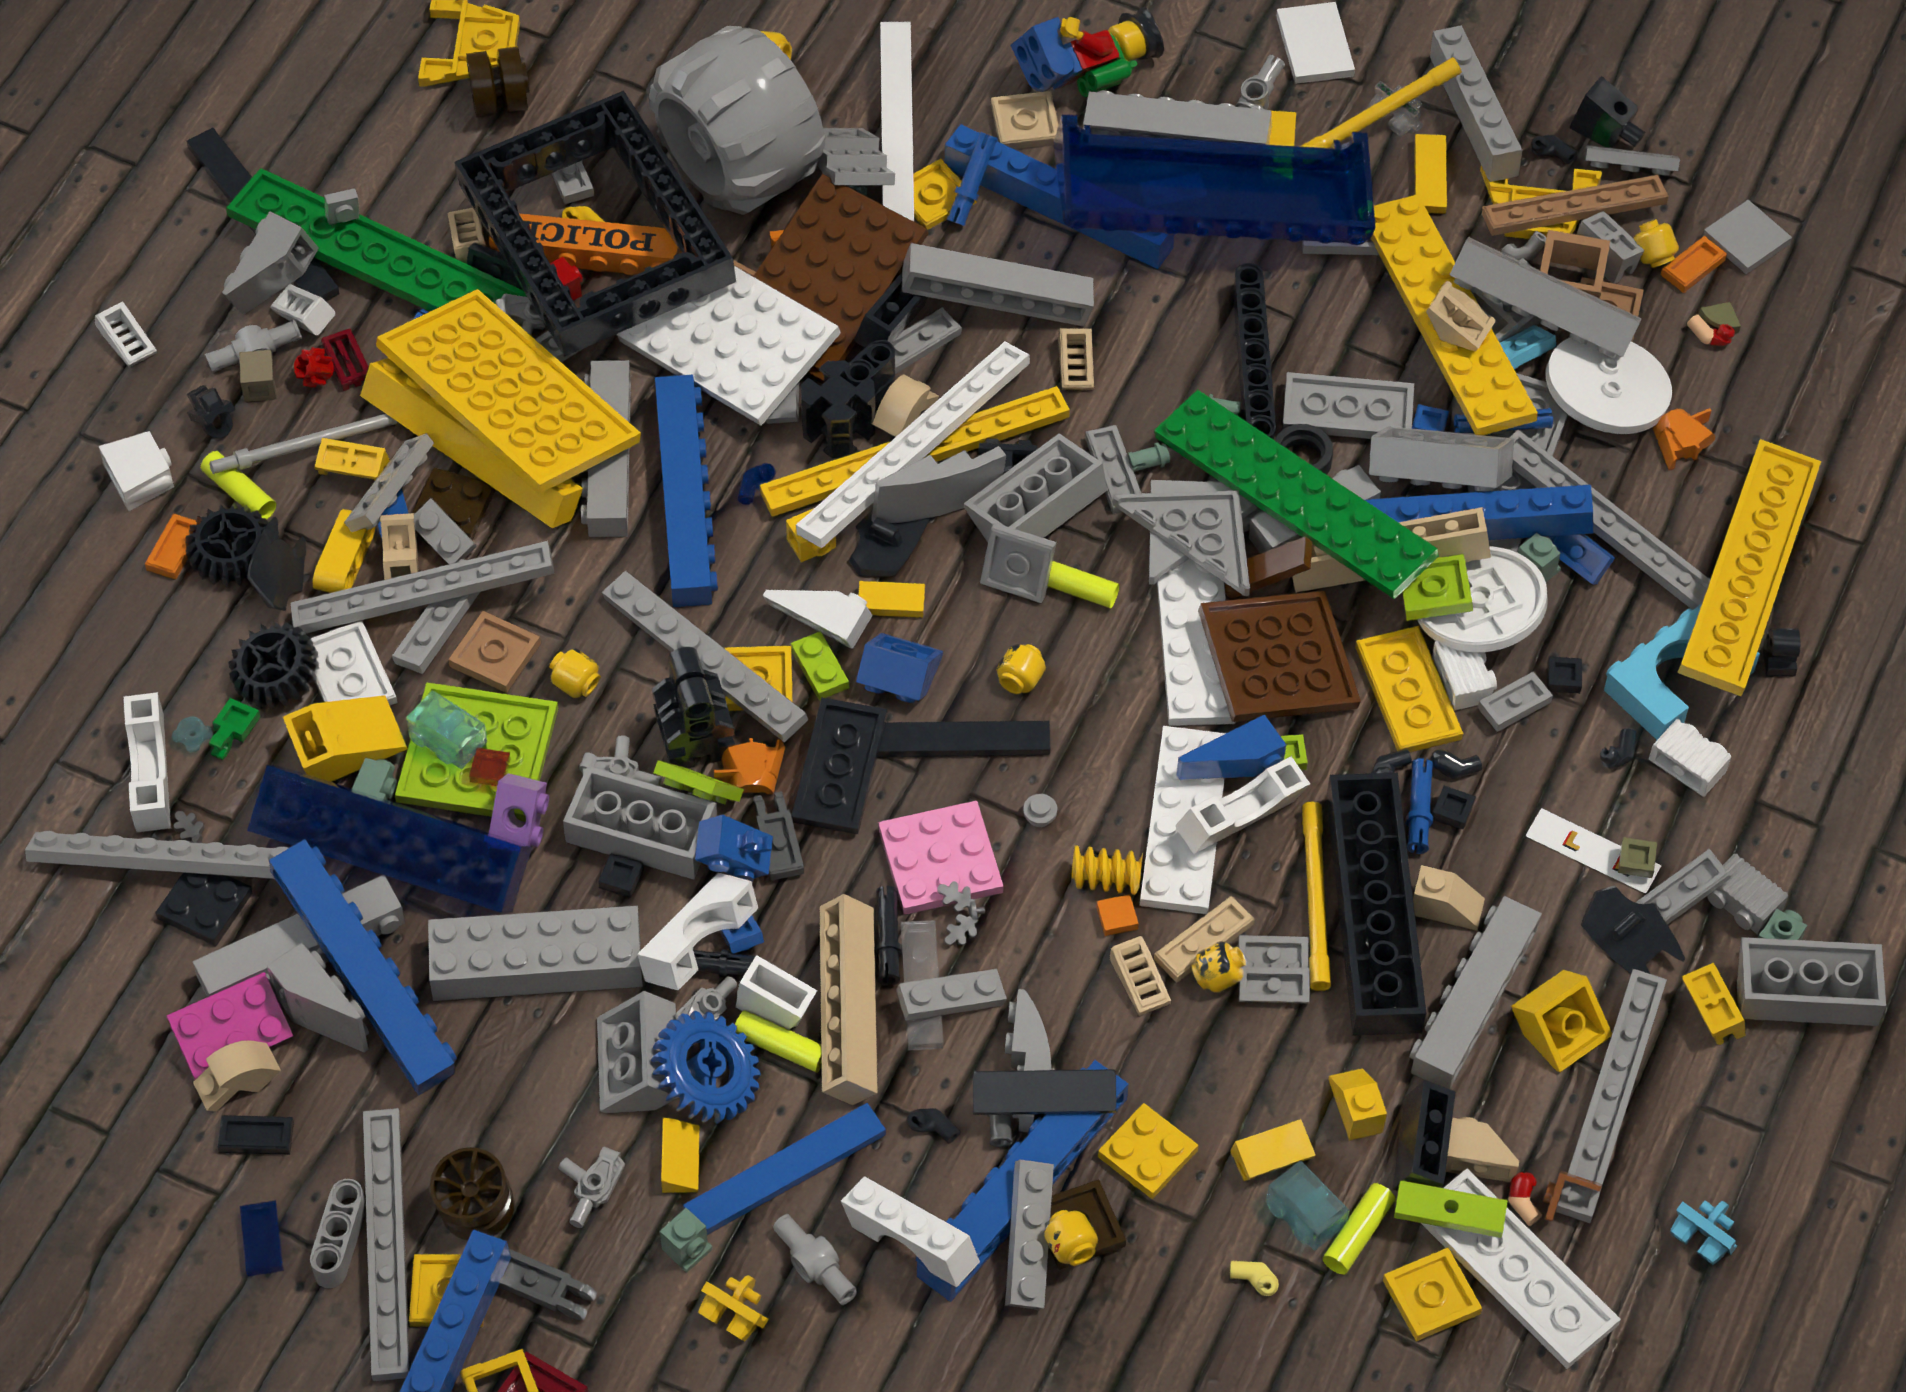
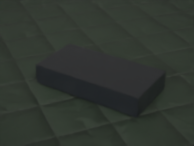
[217,1115,294,1155]

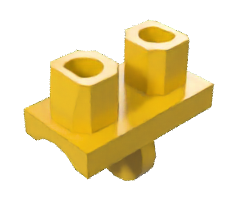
[698,1275,769,1341]

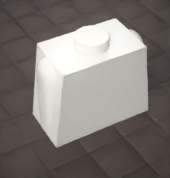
[99,431,174,512]
[736,955,817,1030]

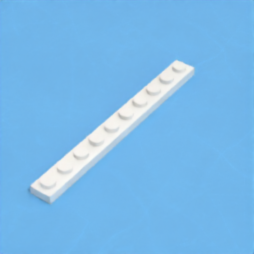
[796,341,1030,548]

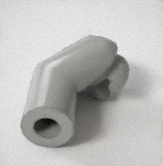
[1501,231,1546,262]

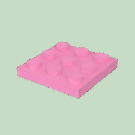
[878,801,1003,915]

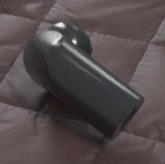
[1600,728,1637,769]

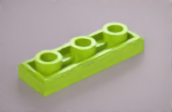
[1394,1180,1508,1238]

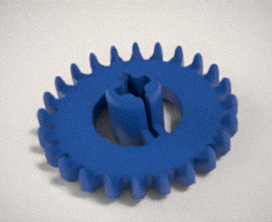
[651,1011,761,1123]

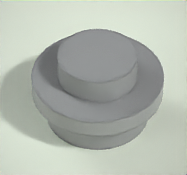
[1023,794,1057,827]

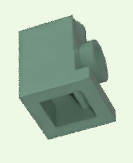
[1518,533,1561,582]
[351,758,397,817]
[1758,909,1807,940]
[660,1208,713,1273]

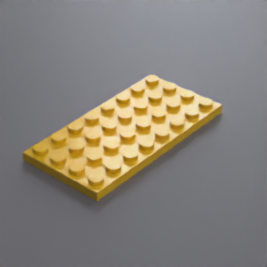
[376,289,641,494]

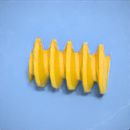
[1071,845,1143,895]

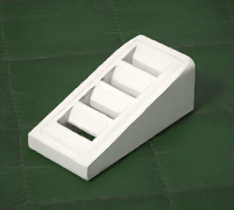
[270,284,335,335]
[95,301,157,367]

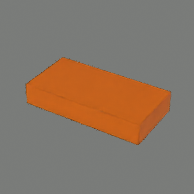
[1661,236,1727,293]
[145,513,197,580]

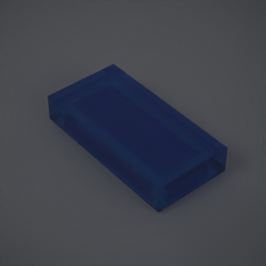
[240,1200,284,1276]

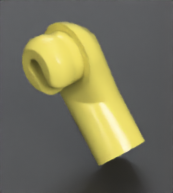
[1230,1261,1279,1296]

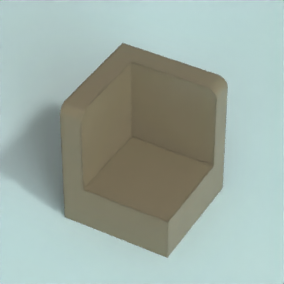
[239,350,277,402]

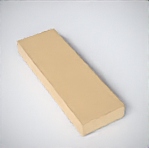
[1154,896,1255,983]

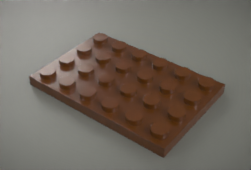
[753,174,929,384]

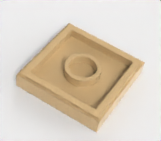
[991,91,1061,149]

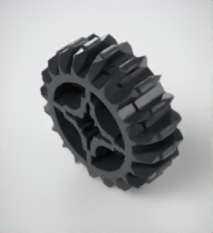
[185,503,268,587]
[228,621,320,710]

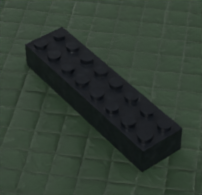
[1326,772,1427,1036]

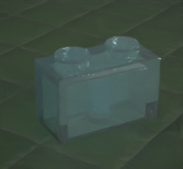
[406,690,488,769]
[1266,1160,1349,1251]

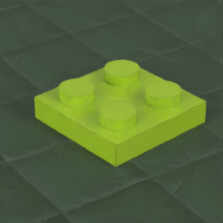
[1402,554,1473,621]
[653,760,744,804]

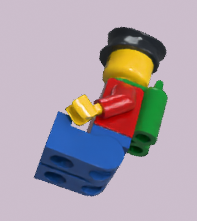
[1010,8,1164,98]

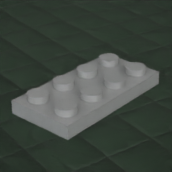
[1282,372,1414,439]

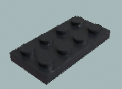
[791,697,888,834]

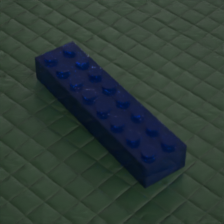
[247,765,532,913]

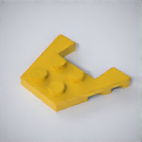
[418,0,520,87]
[1480,165,1602,239]

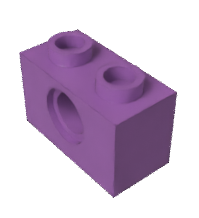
[487,773,549,856]

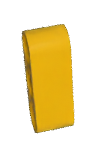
[313,509,376,593]

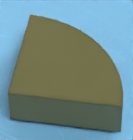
[1699,302,1741,333]

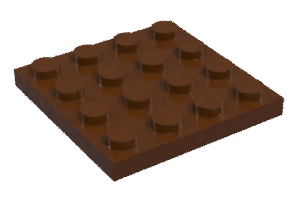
[1198,591,1361,722]

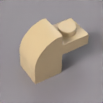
[872,374,939,437]
[380,513,418,580]
[193,1040,281,1112]

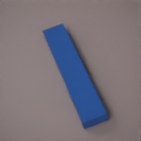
[683,1103,886,1235]

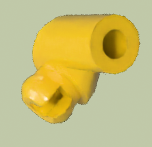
[562,206,605,222]

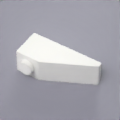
[763,590,873,649]

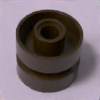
[466,46,530,118]
[430,1147,515,1240]

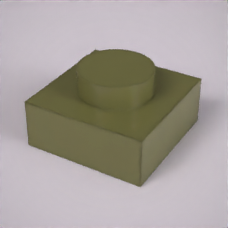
[1618,837,1657,878]

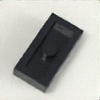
[467,243,524,291]

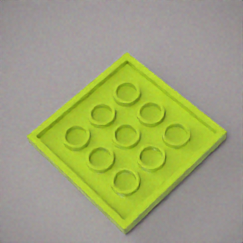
[395,682,558,822]

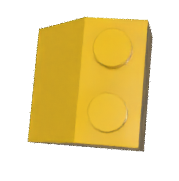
[1511,970,1612,1072]

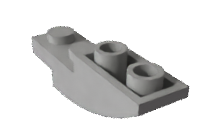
[1005,989,1052,1132]

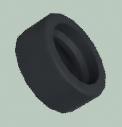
[1275,424,1333,475]

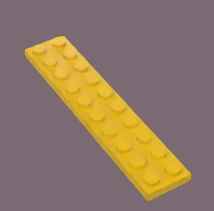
[1360,194,1538,435]
[1678,439,1821,696]

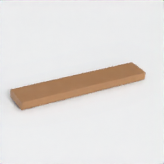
[1482,175,1669,236]

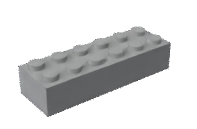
[428,906,643,1001]

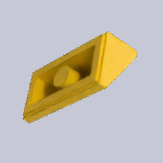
[661,1118,700,1193]

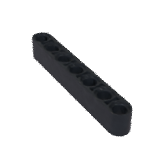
[1233,263,1276,440]

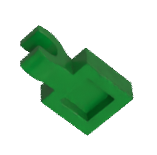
[209,698,260,760]

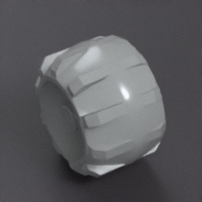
[649,26,825,215]

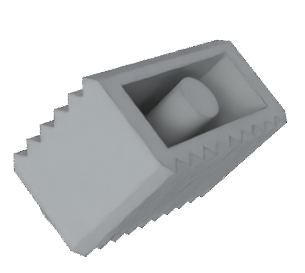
[1707,854,1788,935]

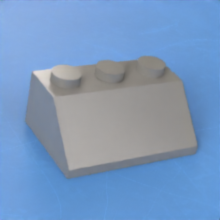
[597,991,679,1113]

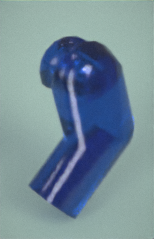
[737,463,776,505]

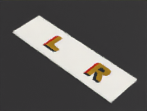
[1526,808,1662,894]

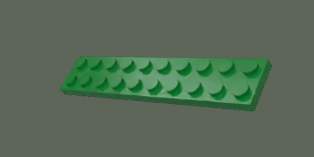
[226,168,527,312]
[1154,389,1439,599]

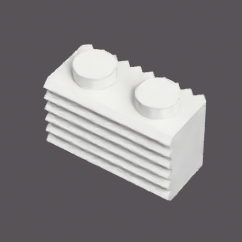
[1432,640,1497,711]
[1649,719,1731,797]

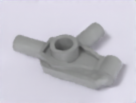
[495,294,545,335]
[579,736,662,786]
[675,976,737,1020]
[558,1147,625,1228]

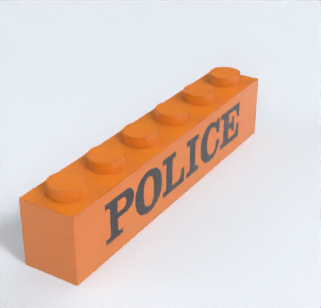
[489,213,681,275]

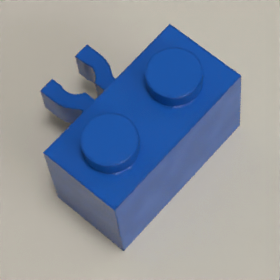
[695,815,773,882]

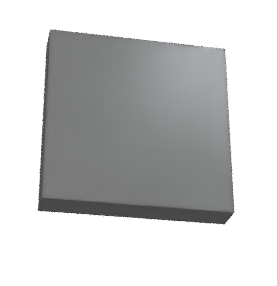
[1703,200,1792,274]
[980,523,1057,603]

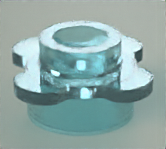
[172,716,213,752]

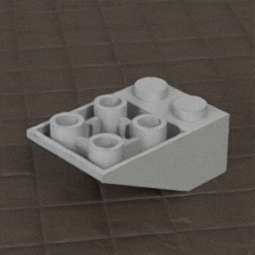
[222,212,319,314]
[267,943,369,1052]

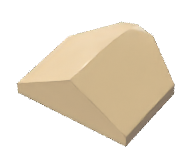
[1426,281,1495,351]

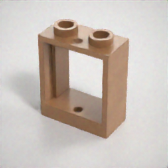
[1540,230,1610,299]

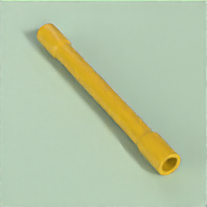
[1294,57,1462,166]
[1302,801,1331,991]

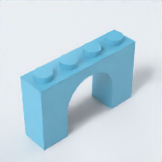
[1604,604,1760,740]

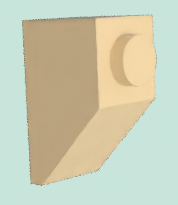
[1413,865,1485,931]
[1446,1117,1519,1182]

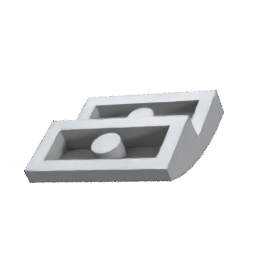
[1238,935,1309,1004]

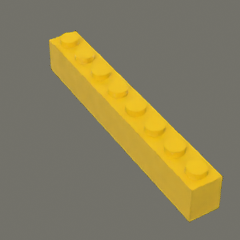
[360,358,583,528]

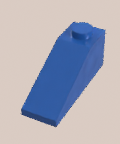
[1176,715,1286,780]

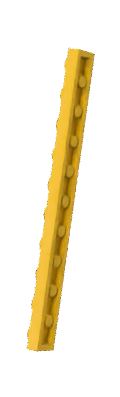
[760,386,1070,517]

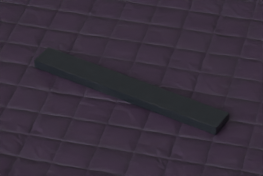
[186,128,340,301]

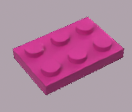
[166,972,293,1080]

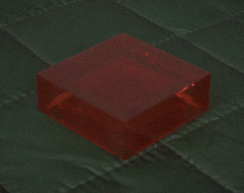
[469,748,511,786]

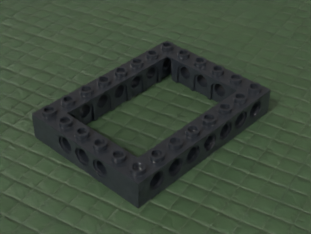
[454,90,736,357]

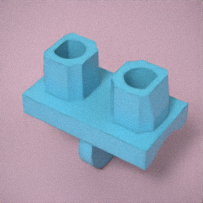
[1670,1201,1737,1265]

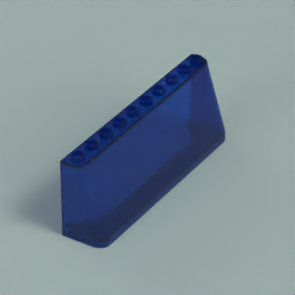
[1054,114,1376,245]

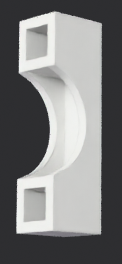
[124,692,171,833]
[1175,756,1310,854]
[637,873,758,990]
[841,1176,980,1287]

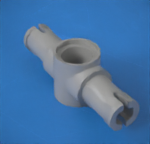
[1236,55,1285,110]
[205,320,302,373]
[773,1214,857,1305]

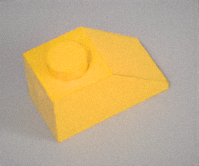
[1328,1068,1387,1140]

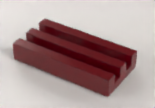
[320,328,369,391]

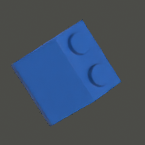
[856,633,944,703]

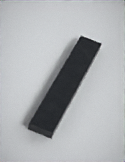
[877,721,1051,757]

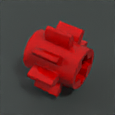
[294,347,334,388]

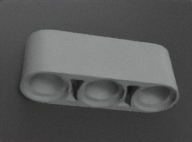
[310,1179,366,1288]

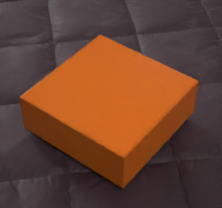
[1096,894,1139,936]

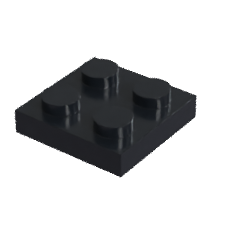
[155,872,253,947]

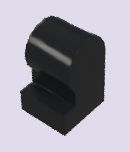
[1763,628,1801,676]

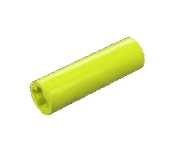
[200,451,277,519]
[1047,561,1120,608]
[735,1010,822,1073]
[1322,1183,1396,1275]

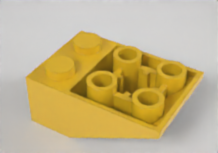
[283,695,408,789]

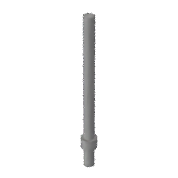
[209,414,397,474]

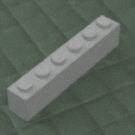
[1430,25,1522,182]
[1083,90,1272,158]
[1450,237,1642,358]
[902,243,1094,326]
[581,360,631,537]
[193,875,405,997]
[1409,896,1542,1089]

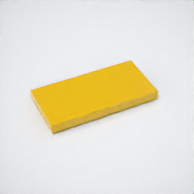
[1355,626,1463,752]

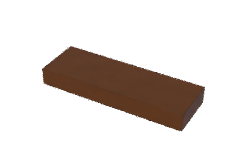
[1225,536,1312,599]

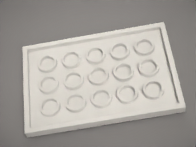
[617,266,841,426]

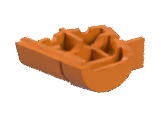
[1652,408,1715,470]
[714,738,785,794]

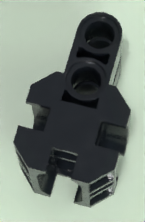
[801,340,895,458]
[652,647,735,768]

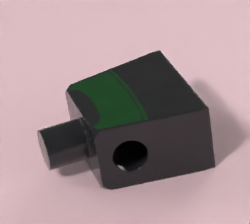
[1569,76,1646,148]

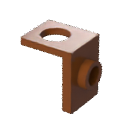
[1543,1171,1602,1221]

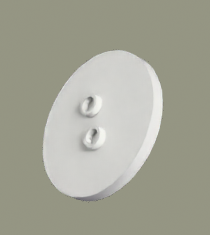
[1546,338,1672,434]
[1417,546,1548,652]

